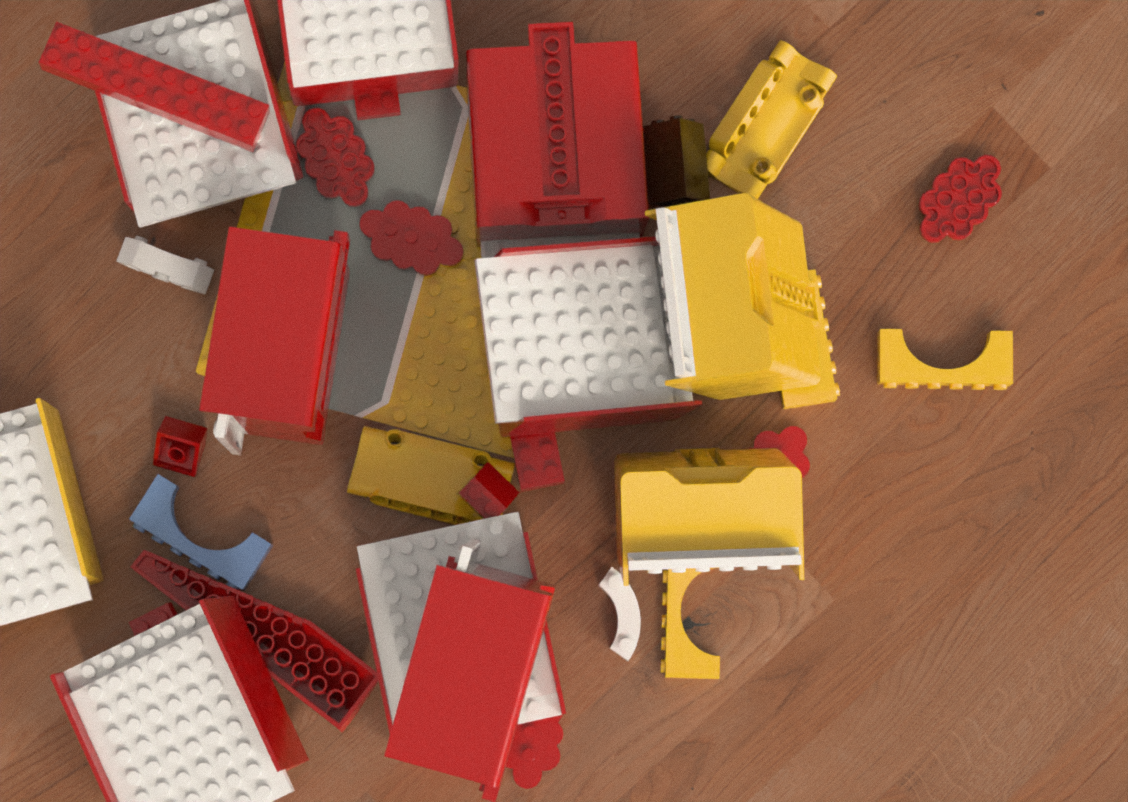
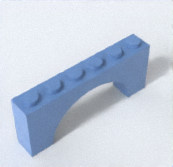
[129,474,273,591]

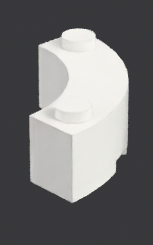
[116,236,214,294]
[598,567,641,661]

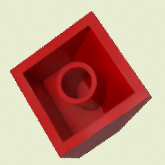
[153,416,208,477]
[457,462,520,519]

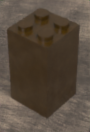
[643,115,710,207]

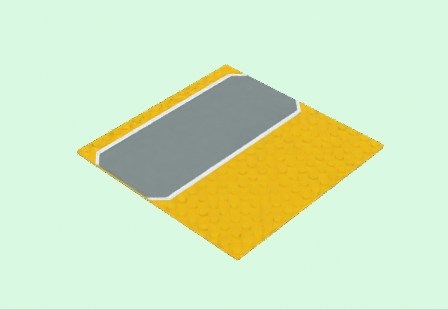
[196,61,514,458]

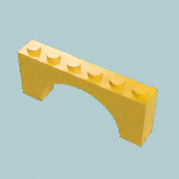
[780,269,840,409]
[877,329,1013,390]
[660,567,720,679]

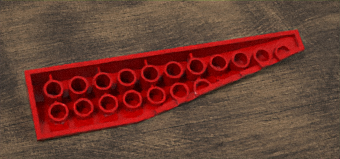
[130,550,379,733]

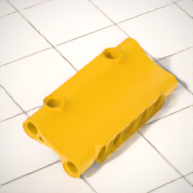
[706,40,837,199]
[347,426,515,525]

